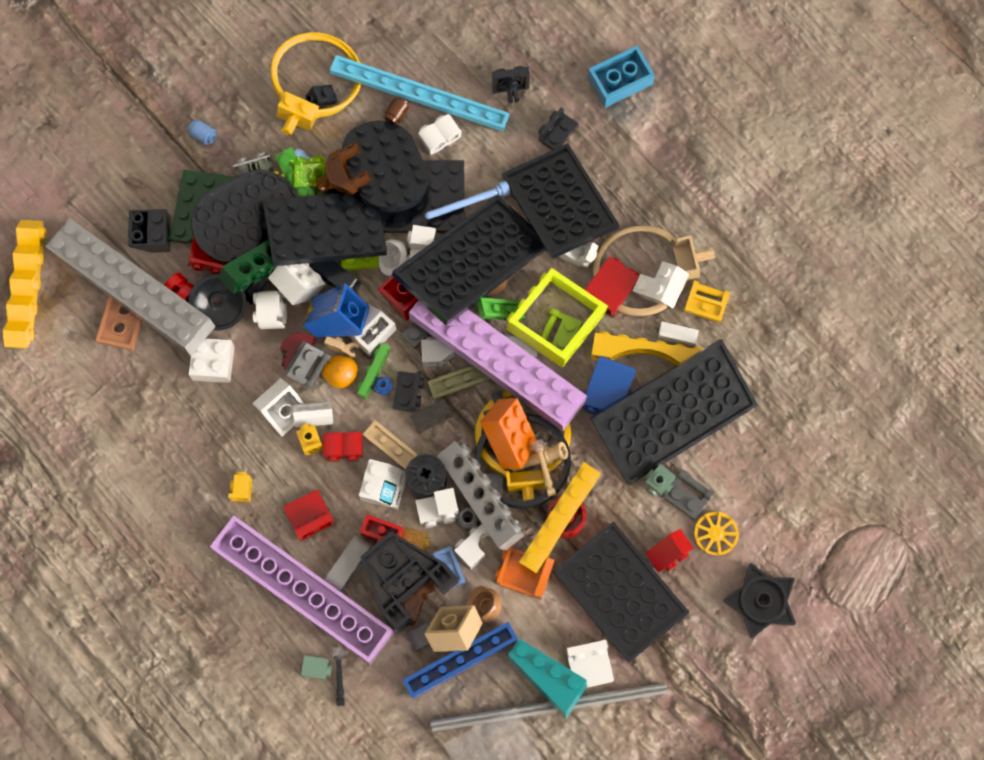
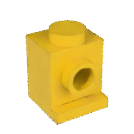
[296,423,323,456]
[228,472,252,502]

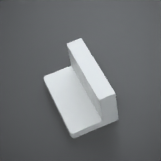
[657,322,699,348]
[293,402,333,427]

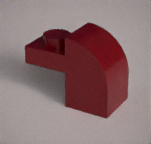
[280,333,316,370]

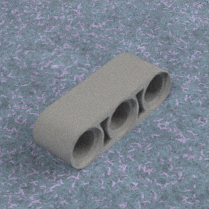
[324,535,373,592]

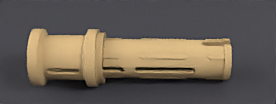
[512,442,568,472]

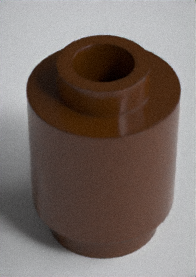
[383,97,409,125]

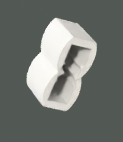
[418,114,461,155]

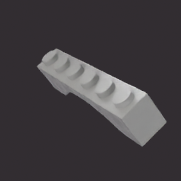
[421,334,537,367]

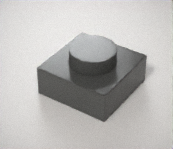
[401,323,428,349]

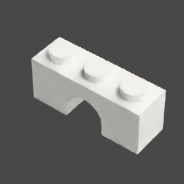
[454,512,505,570]

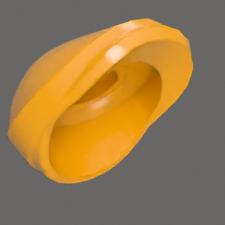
[321,355,358,388]

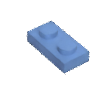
[433,546,466,589]

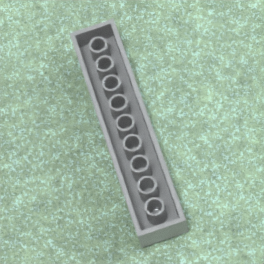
[45,218,215,356]

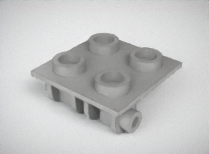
[233,152,273,177]

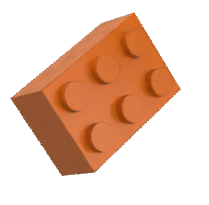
[480,398,539,469]

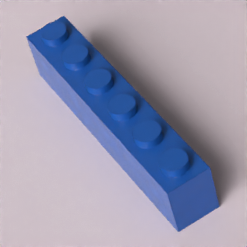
[402,622,518,700]

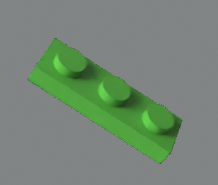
[275,147,315,197]
[476,298,526,321]
[357,343,391,401]

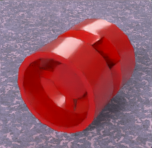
[164,272,194,303]

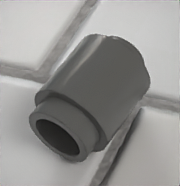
[458,508,478,531]

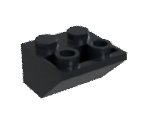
[128,209,171,253]

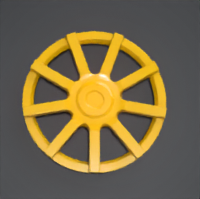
[694,512,739,556]

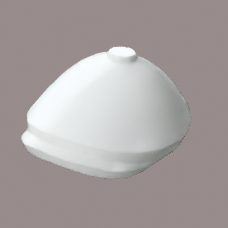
[379,239,407,277]

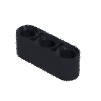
[309,261,361,291]

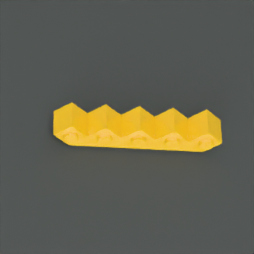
[3,220,47,348]

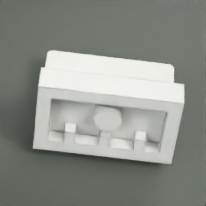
[566,640,614,688]

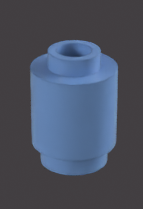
[188,120,217,145]

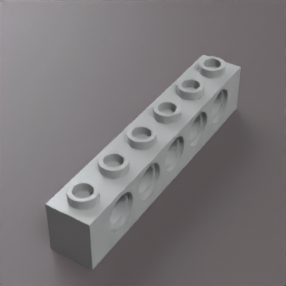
[437,441,524,550]

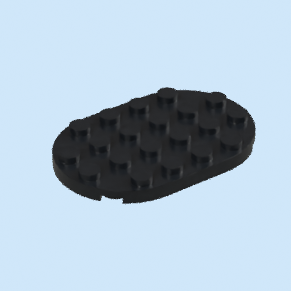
[342,120,429,212]
[191,170,298,262]

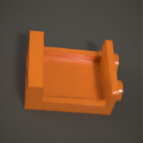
[494,546,554,600]

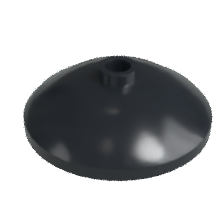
[189,274,246,330]

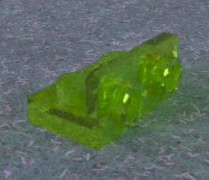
[289,156,327,187]

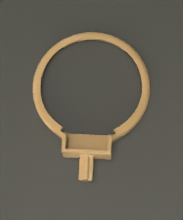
[593,226,715,316]

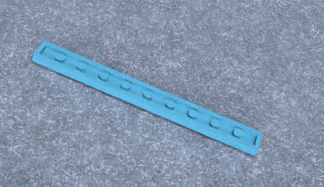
[330,55,510,132]

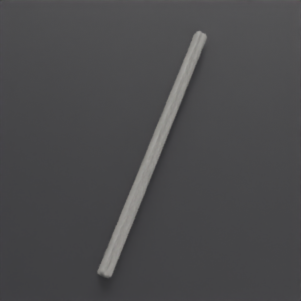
[430,683,667,732]

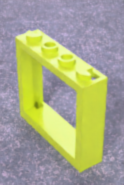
[506,268,608,368]

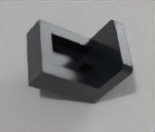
[306,85,338,106]

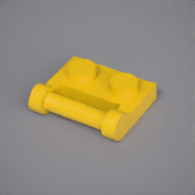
[684,280,730,323]

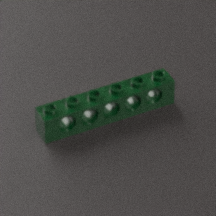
[218,240,277,294]

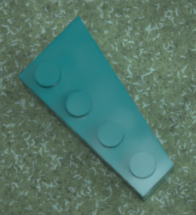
[508,638,587,719]

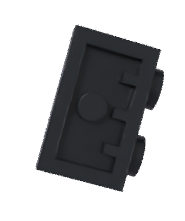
[538,107,579,150]
[393,371,424,413]

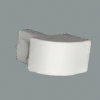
[559,242,598,267]

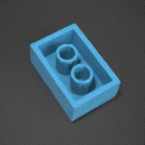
[588,45,655,108]

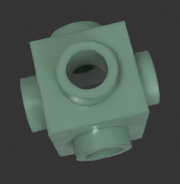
[645,464,676,498]

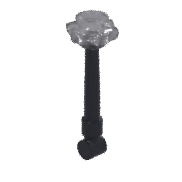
[328,647,348,706]

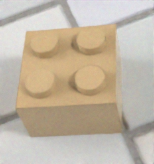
[425,605,483,652]

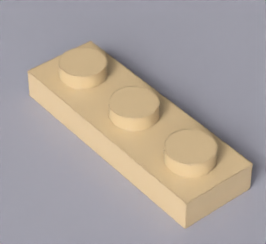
[363,420,418,471]

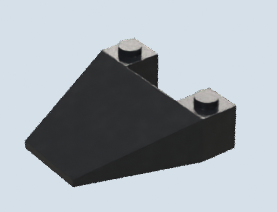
[360,532,459,634]

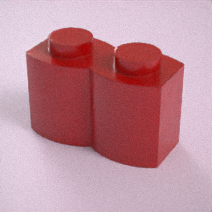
[323,432,363,462]

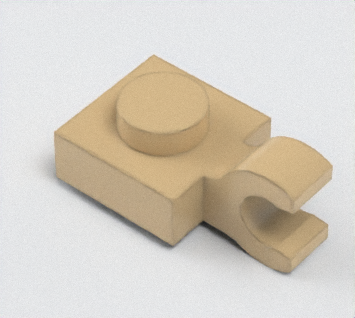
[324,336,360,358]

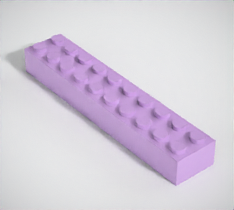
[409,300,587,431]
[210,515,394,665]

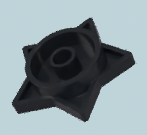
[723,563,796,639]

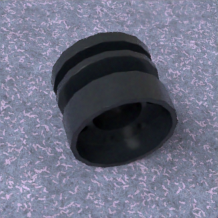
[405,454,447,499]

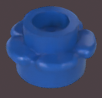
[374,377,392,395]

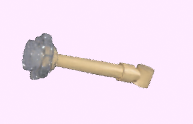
[529,439,556,497]

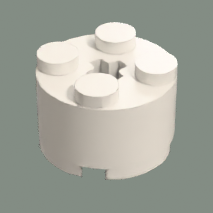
[253,290,287,329]

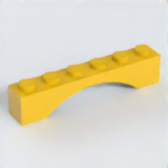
[591,331,704,366]
[520,462,601,574]

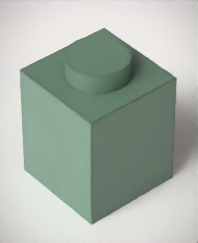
[301,655,332,681]

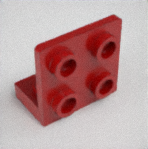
[283,490,335,541]

